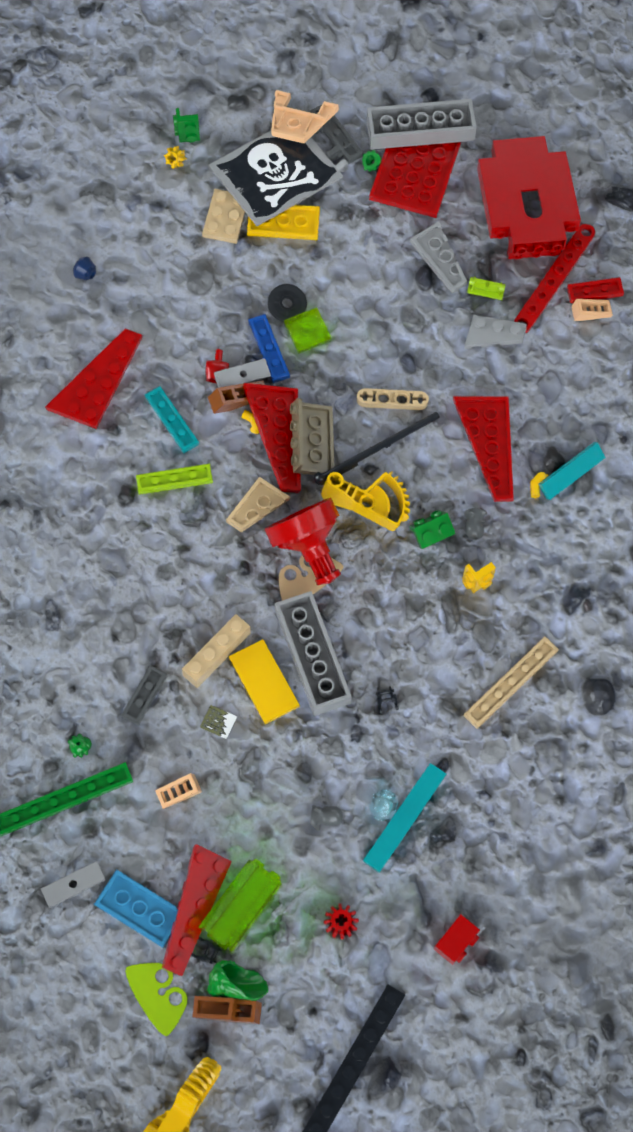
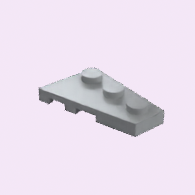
[465,315,527,349]

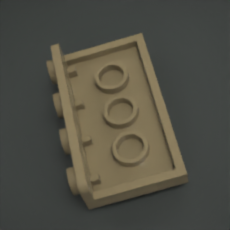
[290,398,335,475]

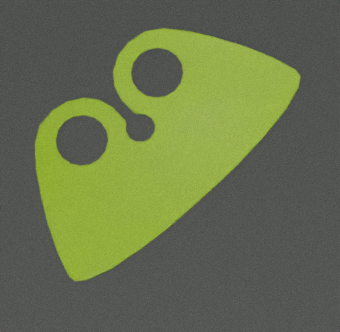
[125,963,187,1037]

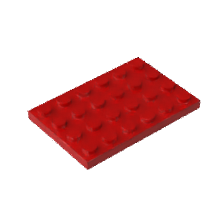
[369,142,462,218]

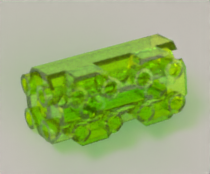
[199,858,282,954]

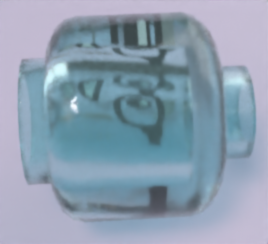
[369,789,398,821]

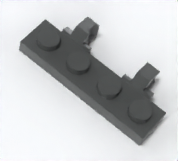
[310,105,363,164]

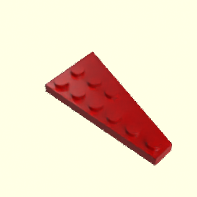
[45,328,142,429]
[243,383,301,493]
[453,396,514,502]

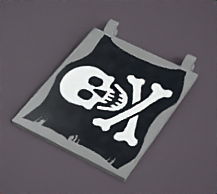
[209,131,349,226]

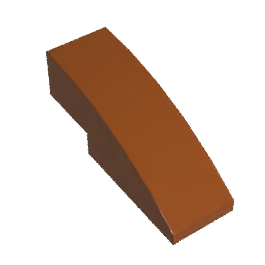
[192,996,262,1024]

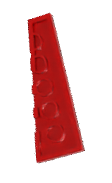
[162,844,232,976]

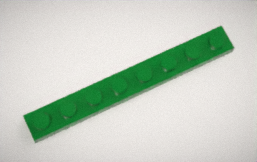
[0,762,133,837]

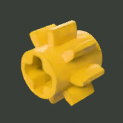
[164,146,187,169]

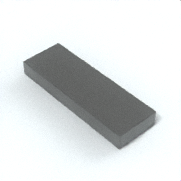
[121,665,168,726]

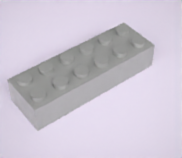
[366,99,477,149]
[275,591,352,716]

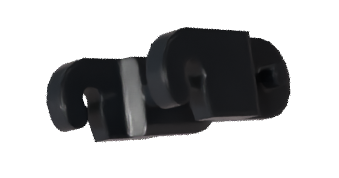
[376,686,399,714]
[191,937,222,964]

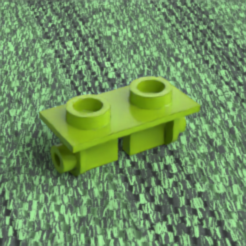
[467,276,506,301]

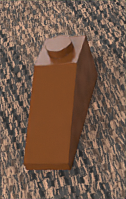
[208,380,265,414]

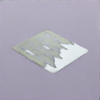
[200,705,237,739]

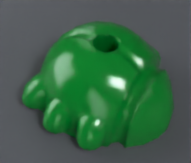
[362,150,381,172]
[68,734,92,758]

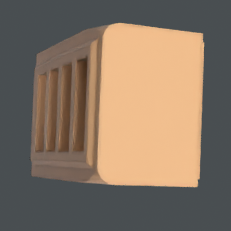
[571,299,613,321]
[155,773,202,809]

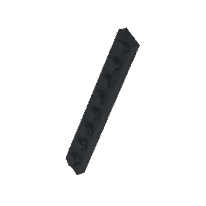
[302,984,405,1132]

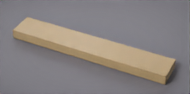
[463,637,559,729]

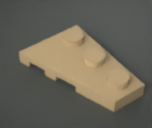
[226,477,290,532]

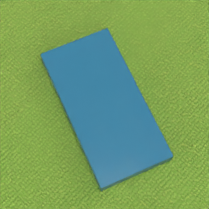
[94,869,178,948]

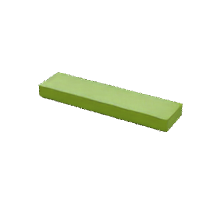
[136,464,213,495]

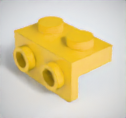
[462,562,496,593]

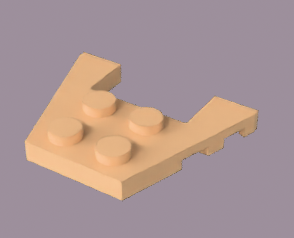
[271,90,339,143]

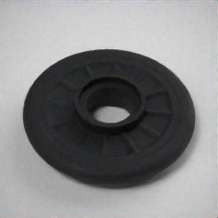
[267,284,307,323]

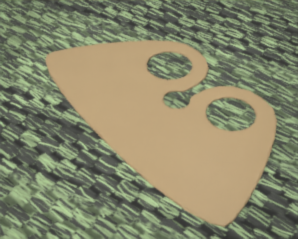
[279,555,344,601]

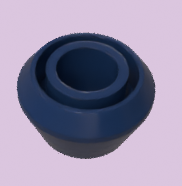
[73,257,96,280]

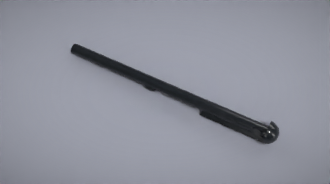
[314,412,440,486]

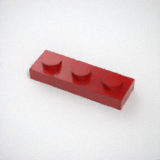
[567,277,624,304]

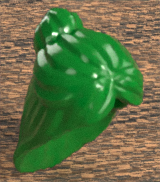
[207,960,269,1001]

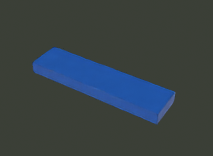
[248,314,290,383]

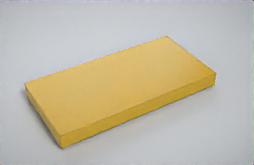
[247,205,320,240]
[228,639,300,725]

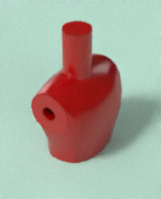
[205,349,229,384]

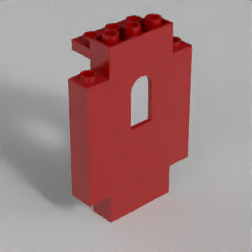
[477,136,581,259]

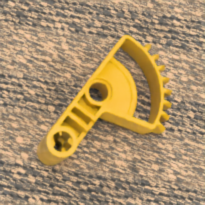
[321,471,410,531]
[143,1057,221,1132]

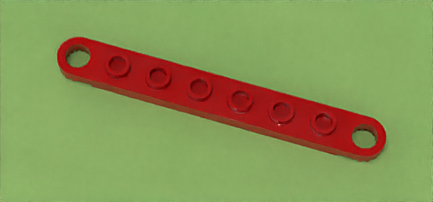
[514,224,595,334]

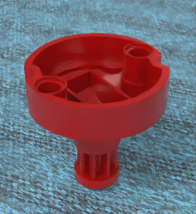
[264,497,341,585]

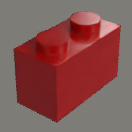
[434,914,480,965]

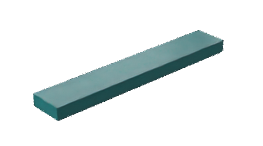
[363,763,447,873]

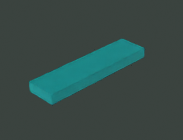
[145,386,200,454]
[538,442,606,500]

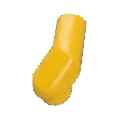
[241,410,259,434]
[530,472,549,498]

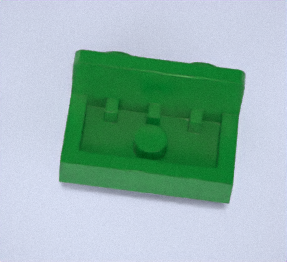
[173,108,200,143]
[409,510,456,549]

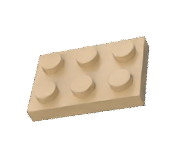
[202,189,245,244]

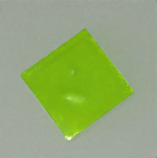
[284,307,332,354]

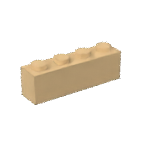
[182,614,251,688]

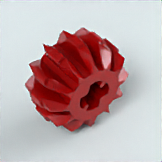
[323,903,359,940]

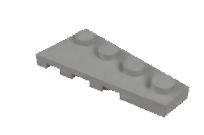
[410,221,467,294]

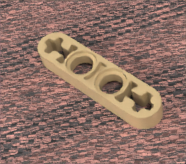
[357,388,429,410]

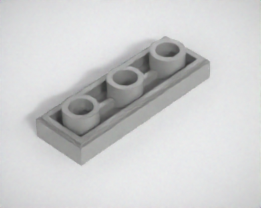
[214,359,271,388]
[41,861,106,908]

